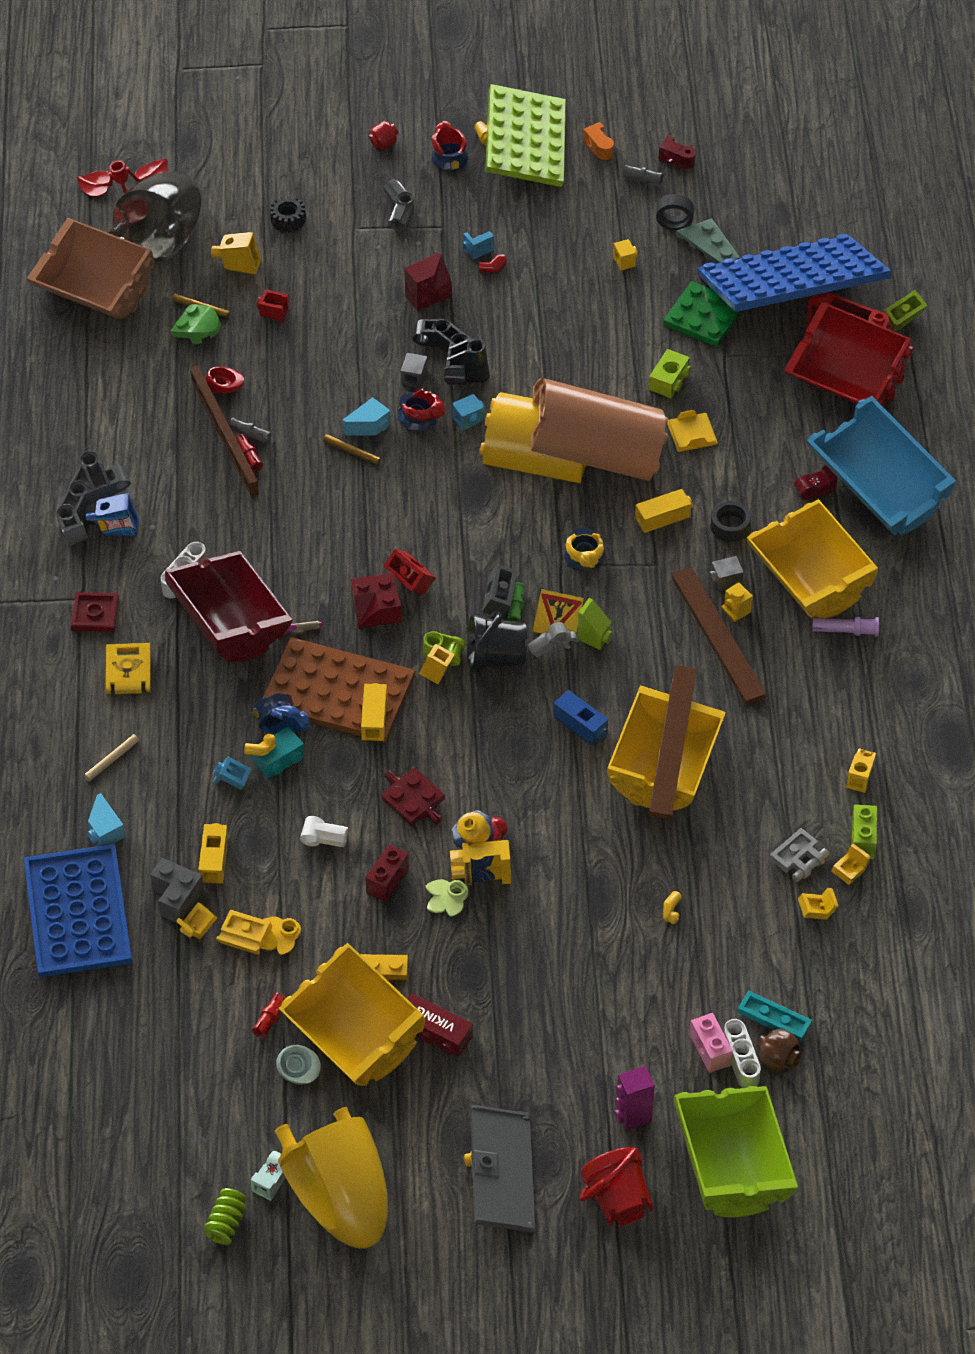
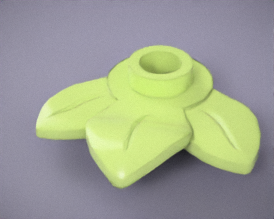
[426,879,468,917]

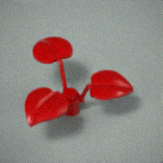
[77,158,168,225]

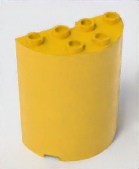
[480,392,586,483]
[747,499,878,619]
[607,685,726,811]
[279,943,425,1086]

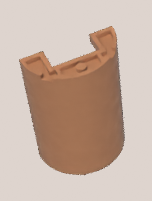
[531,378,668,481]

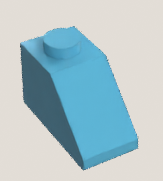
[343,397,391,436]
[87,793,125,846]

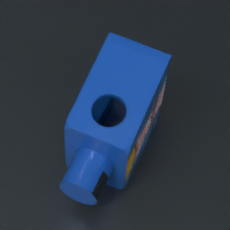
[86,493,139,536]

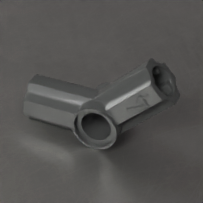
[384,179,415,232]

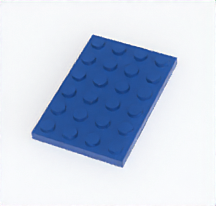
[24,844,132,978]

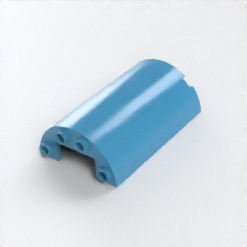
[807,396,956,535]

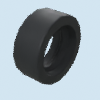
[656,194,694,231]
[710,501,751,542]

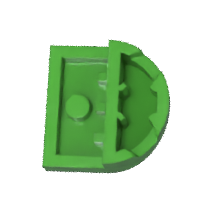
[170,304,221,344]

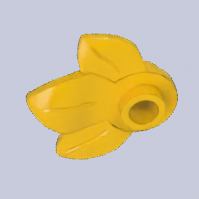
[261,917,301,955]

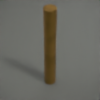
[172,294,230,319]
[323,434,381,466]

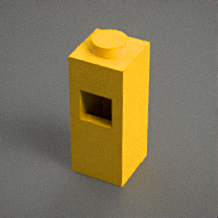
[635,489,693,533]
[361,683,387,741]
[198,823,228,884]

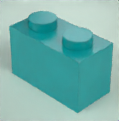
[252,727,305,779]

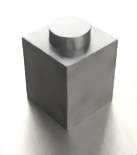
[401,353,427,388]
[709,556,744,591]

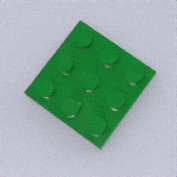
[663,281,744,347]

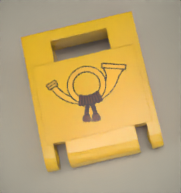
[106,643,151,694]

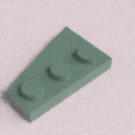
[676,218,740,264]

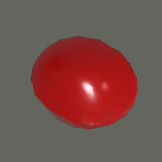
[205,367,244,394]

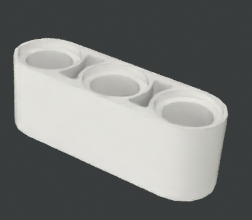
[161,542,207,599]
[724,1019,761,1088]

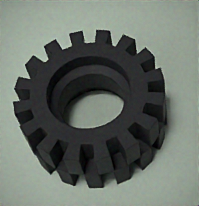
[270,196,306,233]

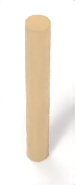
[84,734,139,782]

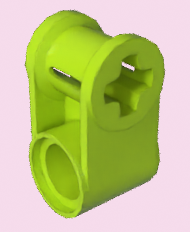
[423,631,466,666]

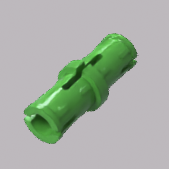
[506,582,525,622]

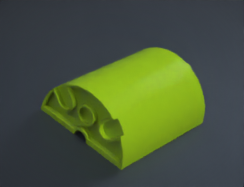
[674,1086,798,1217]

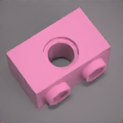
[690,1013,733,1073]

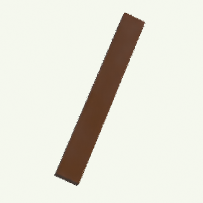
[190,365,259,497]
[671,567,766,705]
[648,665,697,819]

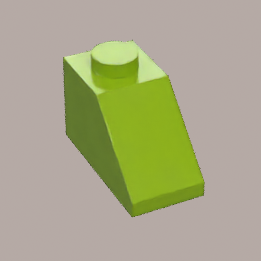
[578,598,613,650]

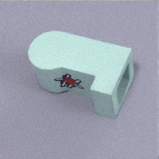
[251,1151,286,1201]

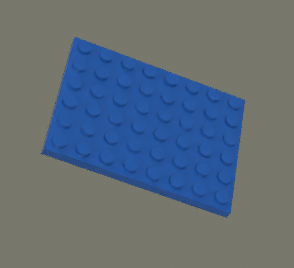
[697,234,891,312]

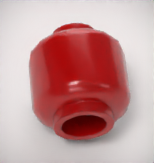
[368,121,399,150]

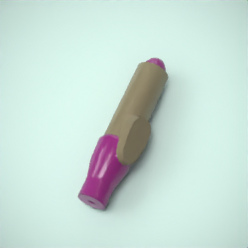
[287,621,323,635]

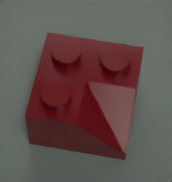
[404,253,452,311]
[351,572,402,628]

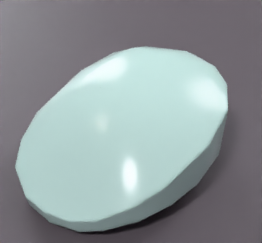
[276,1045,321,1085]

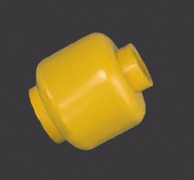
[457,812,491,845]

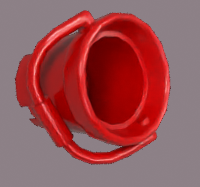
[579,1147,654,1227]

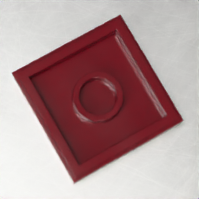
[71,592,119,632]

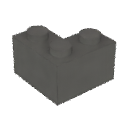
[150,858,204,924]

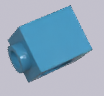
[452,394,486,431]

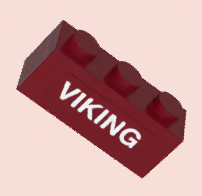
[407,993,473,1057]

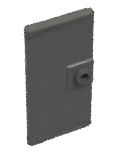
[470,1105,535,1232]

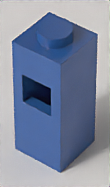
[553,690,608,745]

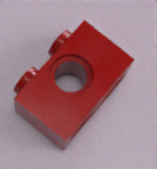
[383,549,436,595]

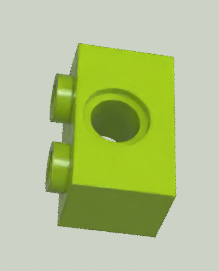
[883,290,927,332]
[649,349,691,398]
[851,805,877,859]

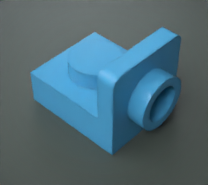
[462,231,494,259]
[213,756,251,790]

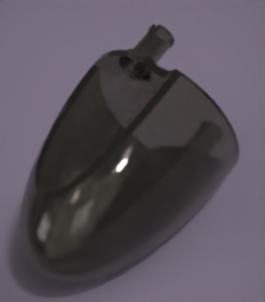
[108,171,201,262]

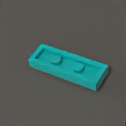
[737,990,812,1043]

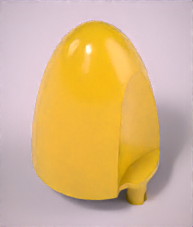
[274,1107,388,1249]

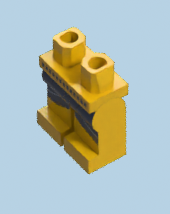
[450,840,511,885]

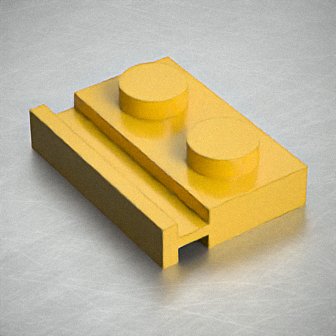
[216,910,273,955]

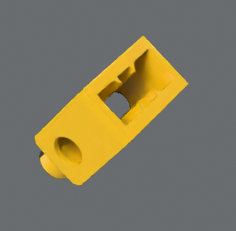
[211,232,261,274]

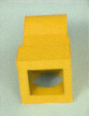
[846,748,876,793]

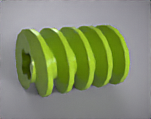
[204,1188,247,1245]

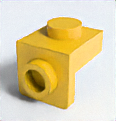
[831,844,871,885]
[798,888,838,920]
[176,902,218,939]

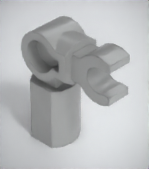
[528,622,579,658]

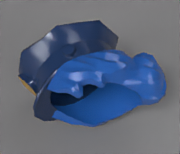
[252,693,310,735]

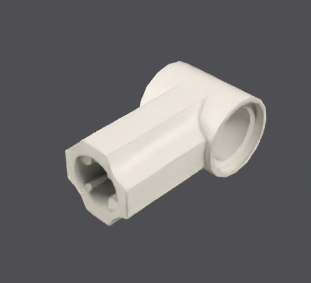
[300,816,348,847]

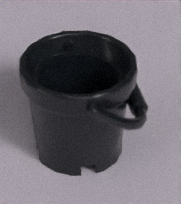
[467,610,527,671]

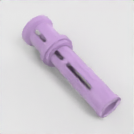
[812,617,879,637]

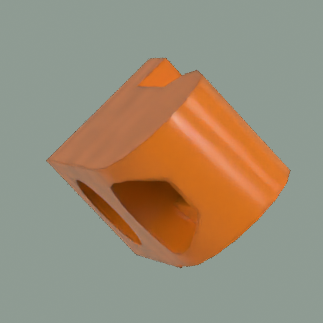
[583,122,614,160]

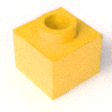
[613,239,638,271]

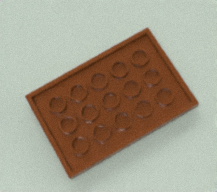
[263,637,415,743]

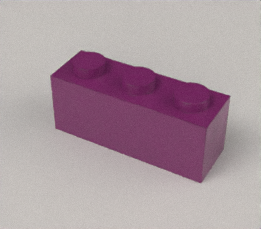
[614,1066,655,1131]

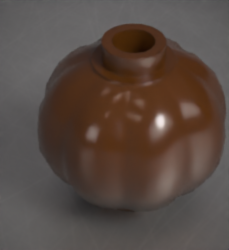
[756,1029,802,1074]

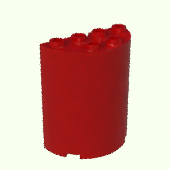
[784,302,914,407]

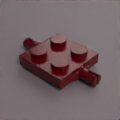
[381,767,445,826]

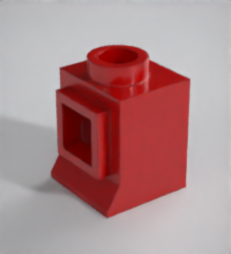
[257,289,289,323]

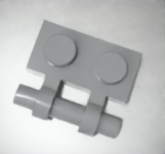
[770,828,829,882]

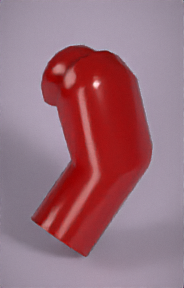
[479,254,507,273]

